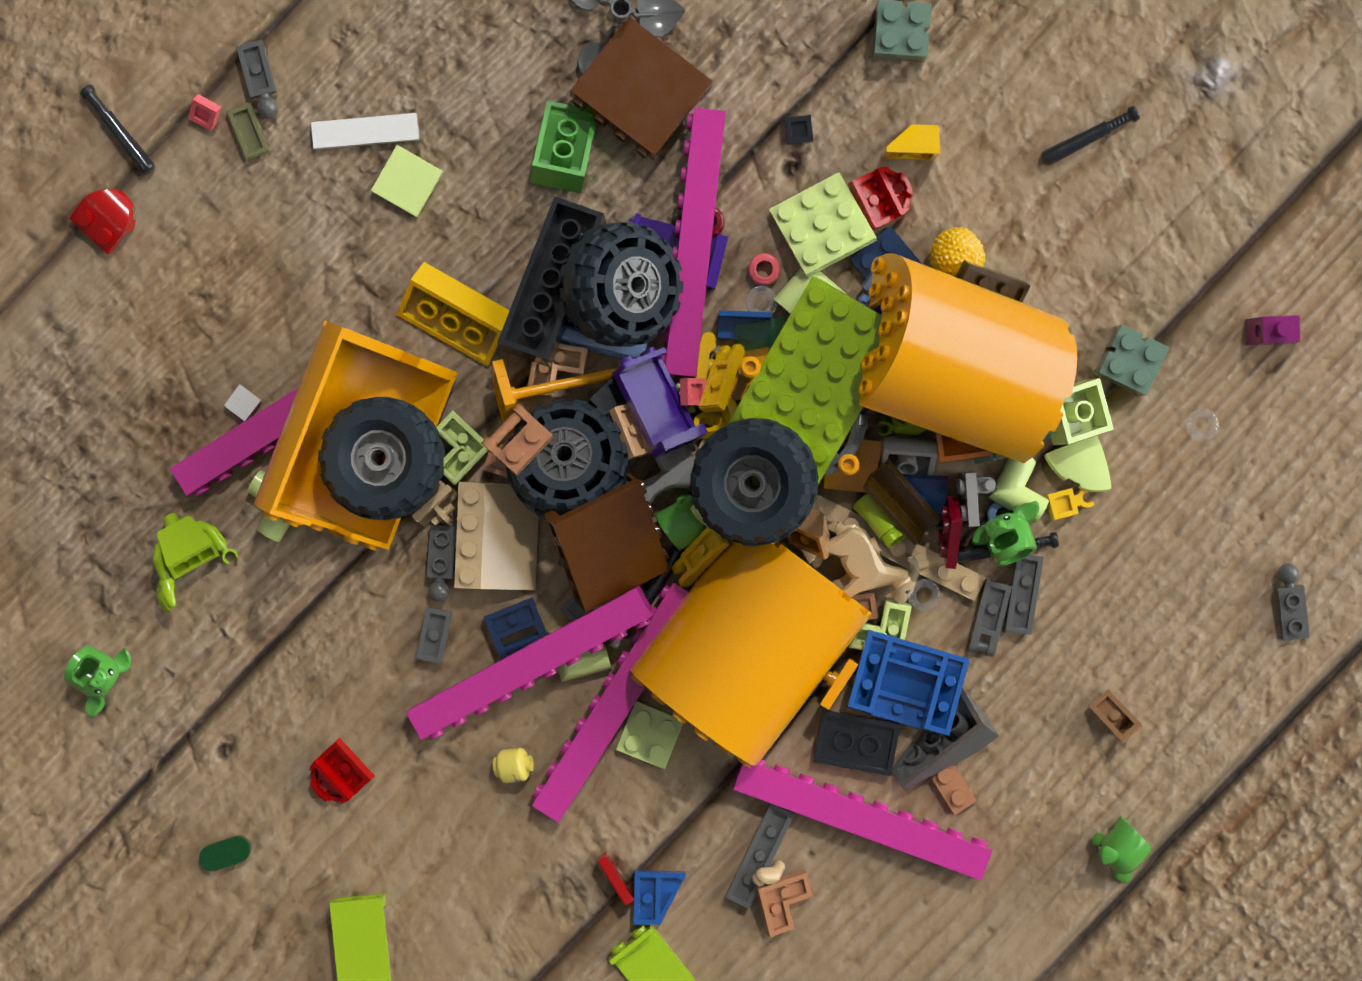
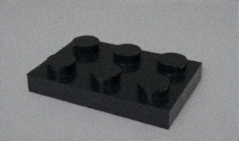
[813,709,901,776]

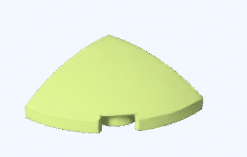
[1044,436,1112,492]

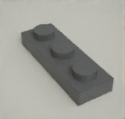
[1004,555,1044,635]

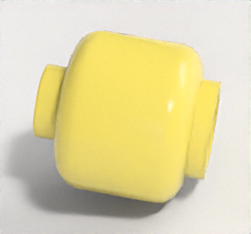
[493,747,534,783]

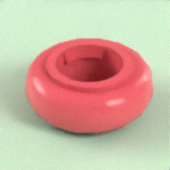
[748,253,781,286]

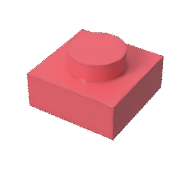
[188,94,221,131]
[680,378,706,406]

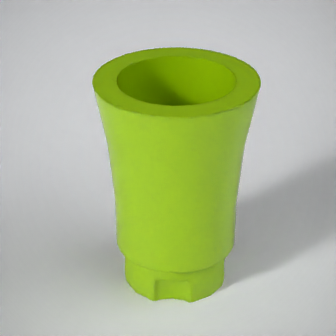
[853,493,906,548]

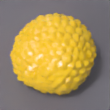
[929,227,985,277]

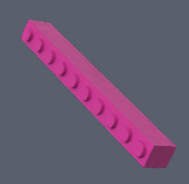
[662,107,726,377]
[531,581,689,823]
[406,586,654,740]
[733,759,992,881]

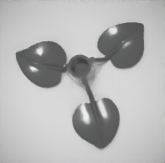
[572,0,685,75]

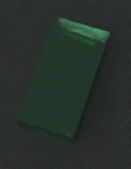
[734,316,787,351]

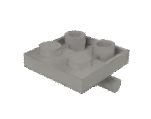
[955,472,996,527]

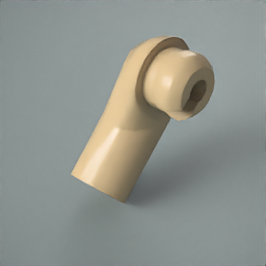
[752,860,785,887]

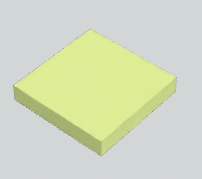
[371,145,444,218]

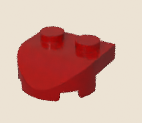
[848,166,913,230]
[69,188,136,254]
[309,737,375,804]

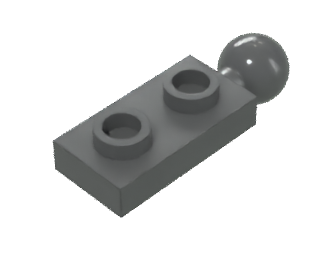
[236,39,278,118]
[426,525,457,602]
[1276,563,1310,641]

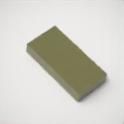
[226,102,271,162]

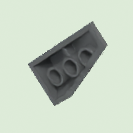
[892,687,999,790]

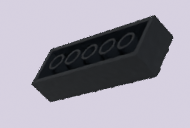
[497,196,606,368]

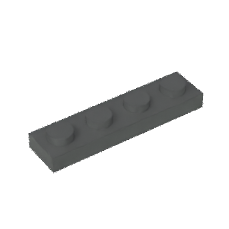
[725,803,795,909]

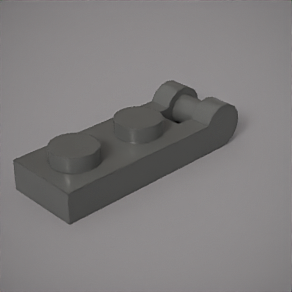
[967,580,1012,657]

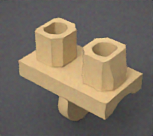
[412,481,458,527]

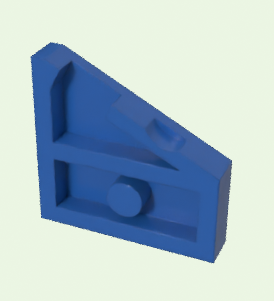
[634,870,686,925]

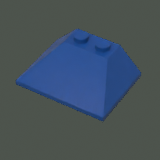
[847,630,970,736]

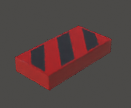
[598,851,634,905]

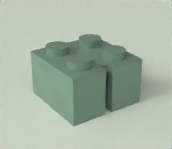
[872,0,932,62]
[1093,325,1170,396]

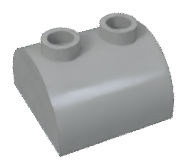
[878,435,937,475]

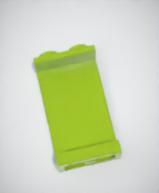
[329,893,391,981]
[609,925,696,981]

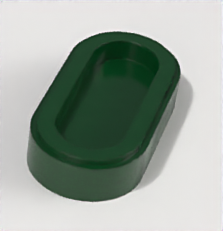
[199,835,252,871]

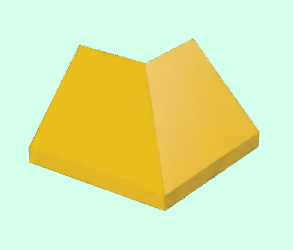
[882,124,940,161]

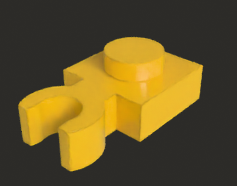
[1045,488,1094,520]

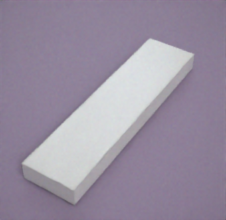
[311,113,420,150]

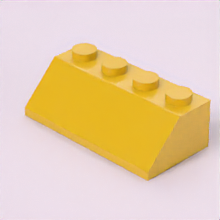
[396,262,510,367]

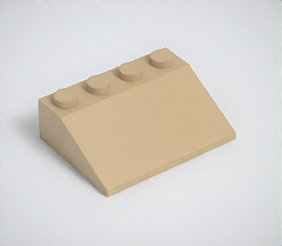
[454,482,539,590]

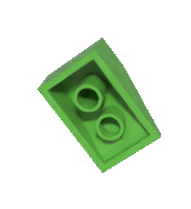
[529,100,596,194]

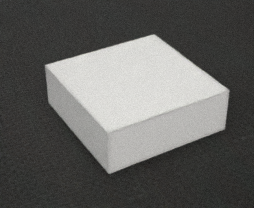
[224,384,262,421]

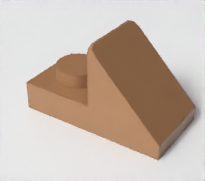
[1088,689,1143,743]

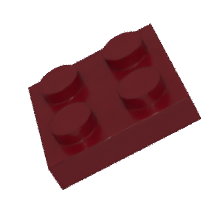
[938,496,962,569]

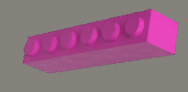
[170,388,298,497]

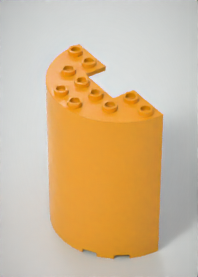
[859,253,1077,463]
[253,320,458,551]
[630,541,872,768]

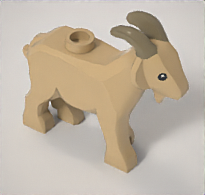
[801,521,919,604]

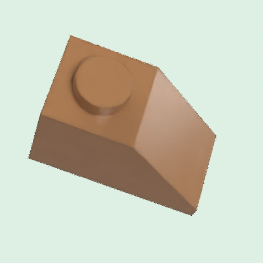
[787,508,830,560]

